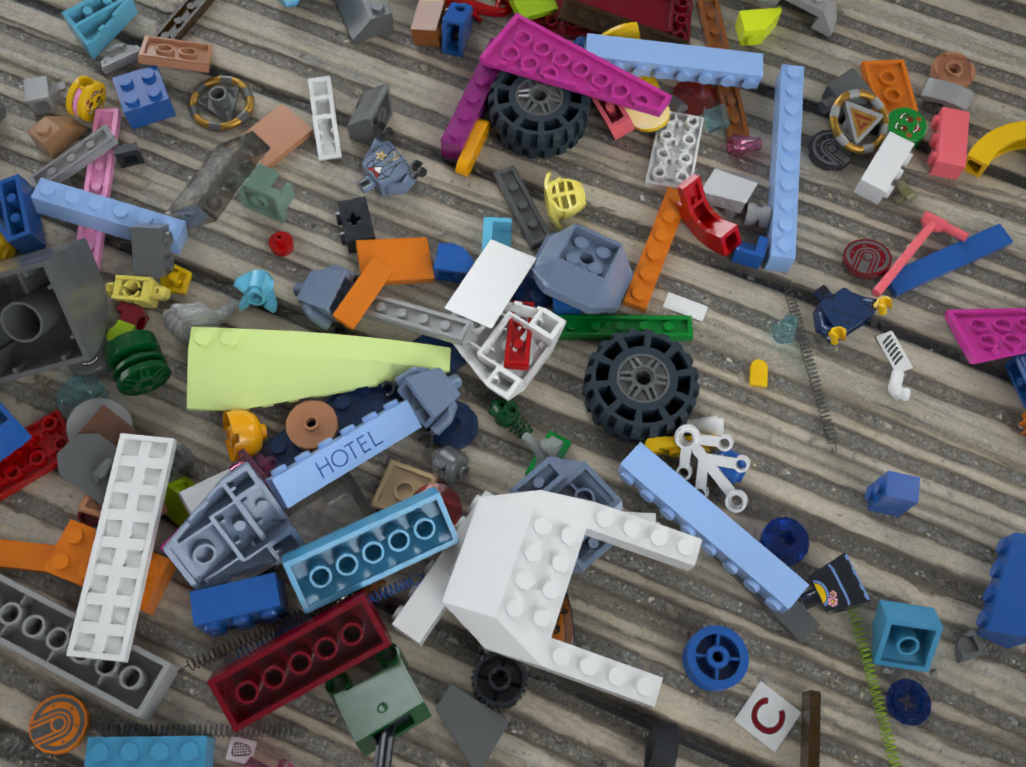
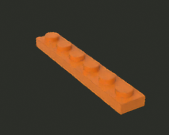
[622,187,681,313]

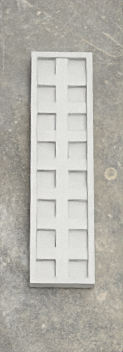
[66,433,177,663]

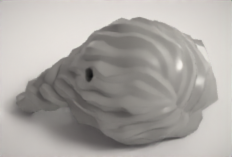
[162,300,238,344]

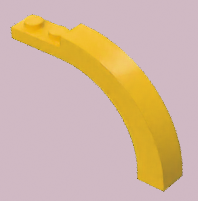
[963,121,1026,178]

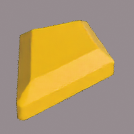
[160,264,193,296]

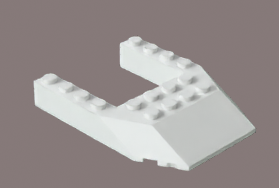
[442,490,702,708]

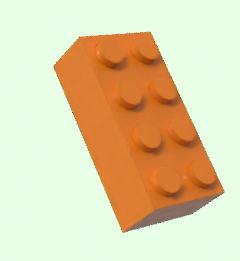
[42,519,177,616]

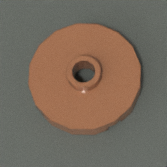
[930,52,976,88]
[286,400,339,452]

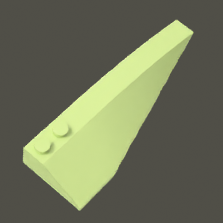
[187,327,451,412]

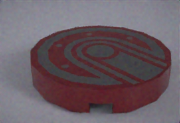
[842,239,892,280]

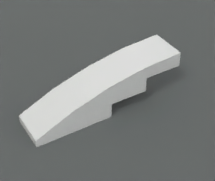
[308,76,342,161]

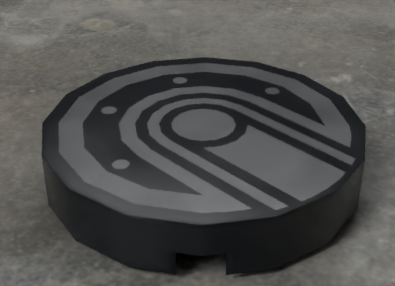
[808,130,854,171]

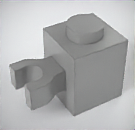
[23,75,68,115]

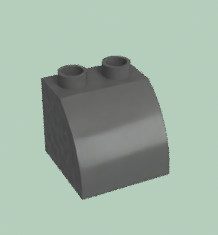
[0,238,108,383]

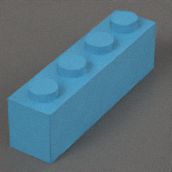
[84,736,215,767]

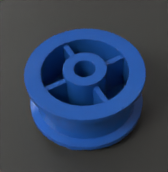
[682,625,749,692]

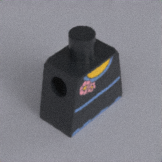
[800,553,871,615]

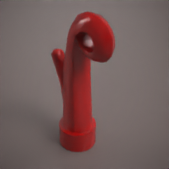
[446,0,513,23]

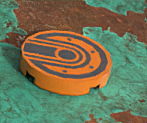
[29,694,91,755]

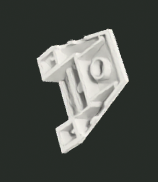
[451,301,566,401]

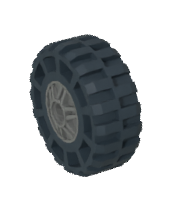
[488,71,590,159]
[582,329,700,445]

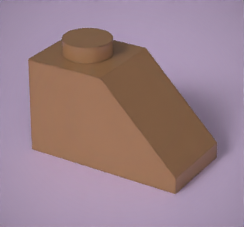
[27,116,88,159]

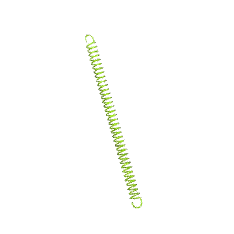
[848,608,901,767]

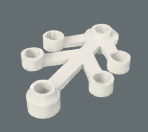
[674,424,751,513]

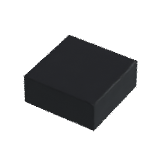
[113,142,145,168]

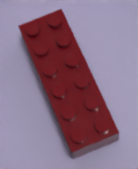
[207,589,391,733]

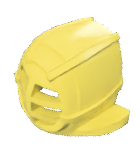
[544,172,586,231]

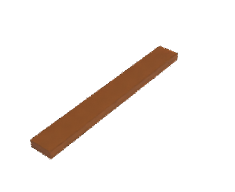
[696,0,750,143]

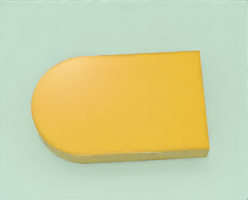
[749,359,768,388]

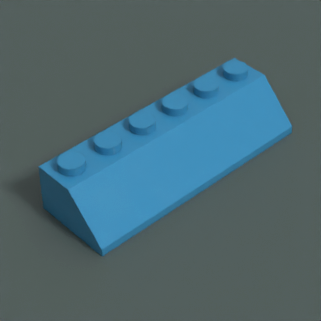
[282,486,460,614]

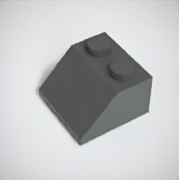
[346,83,393,146]

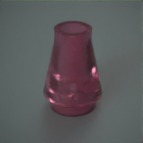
[726,134,762,157]

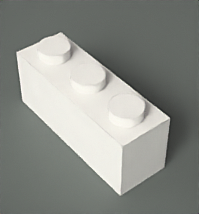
[853,131,914,205]

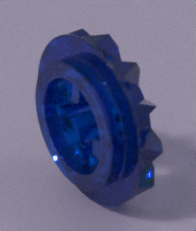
[885,679,931,726]

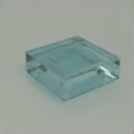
[703,103,731,134]

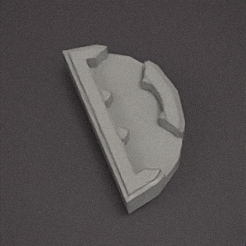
[101,43,140,74]

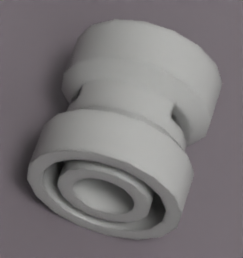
[742,202,772,230]

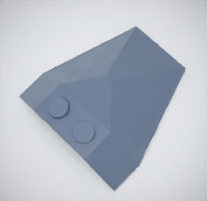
[163,462,306,590]

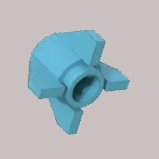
[234,269,278,313]

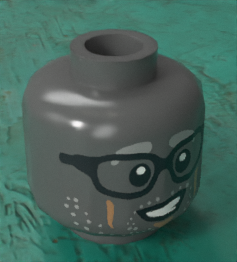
[430,445,470,484]

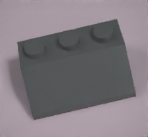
[334,0,394,44]

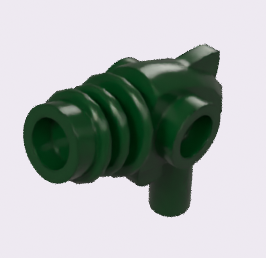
[488,398,534,441]

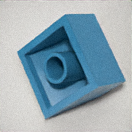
[872,600,944,672]

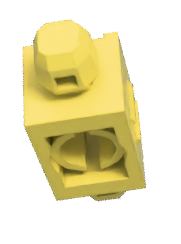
[105,275,171,308]

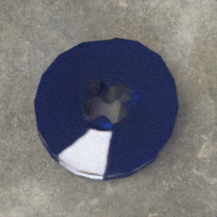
[759,517,810,567]

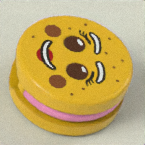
[66,75,106,122]

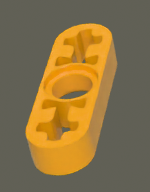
[455,118,491,177]

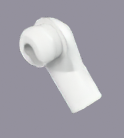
[888,370,911,401]

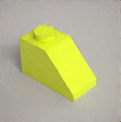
[735,7,782,46]

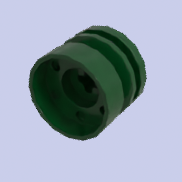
[103,330,172,396]

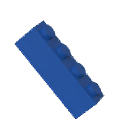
[976,532,1026,649]

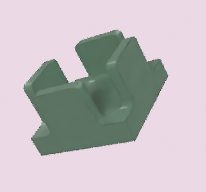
[233,163,295,224]

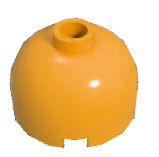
[223,409,267,462]

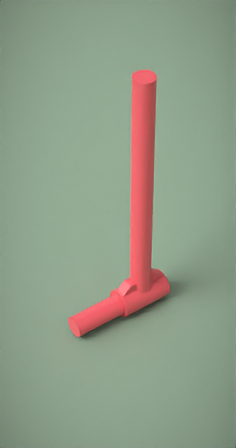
[871,211,969,297]

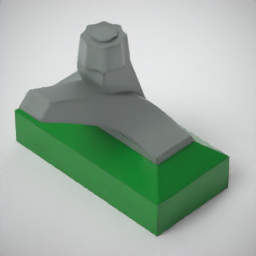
[521,430,572,476]

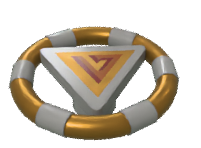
[829,89,889,154]

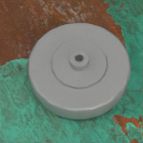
[66,398,133,441]

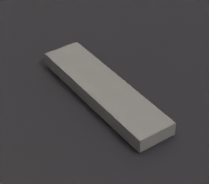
[28,124,119,189]

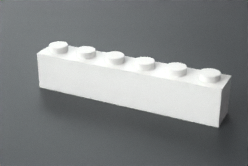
[392,490,493,647]

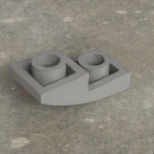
[921,77,974,111]

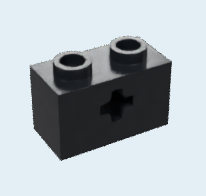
[335,196,376,254]

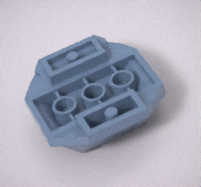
[528,224,633,314]
[509,456,622,573]

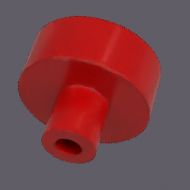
[269,231,294,257]

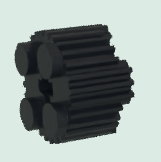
[471,652,529,711]

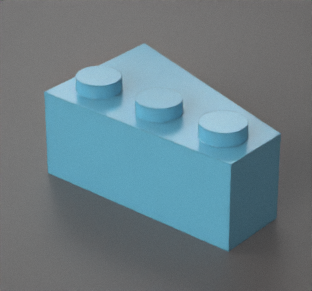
[62,0,138,60]

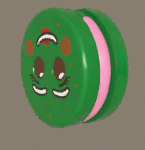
[888,107,927,150]

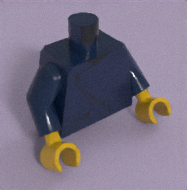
[813,285,893,346]

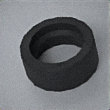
[644,719,679,767]

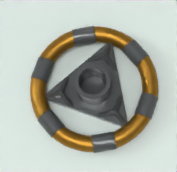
[188,75,254,131]

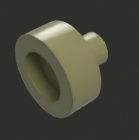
[893,180,918,204]

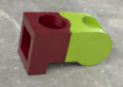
[106,301,150,342]

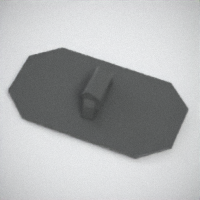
[57,433,117,506]

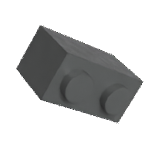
[130,223,174,278]

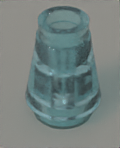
[771,314,798,344]

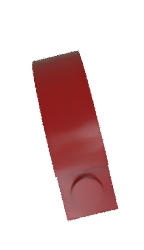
[676,173,742,257]

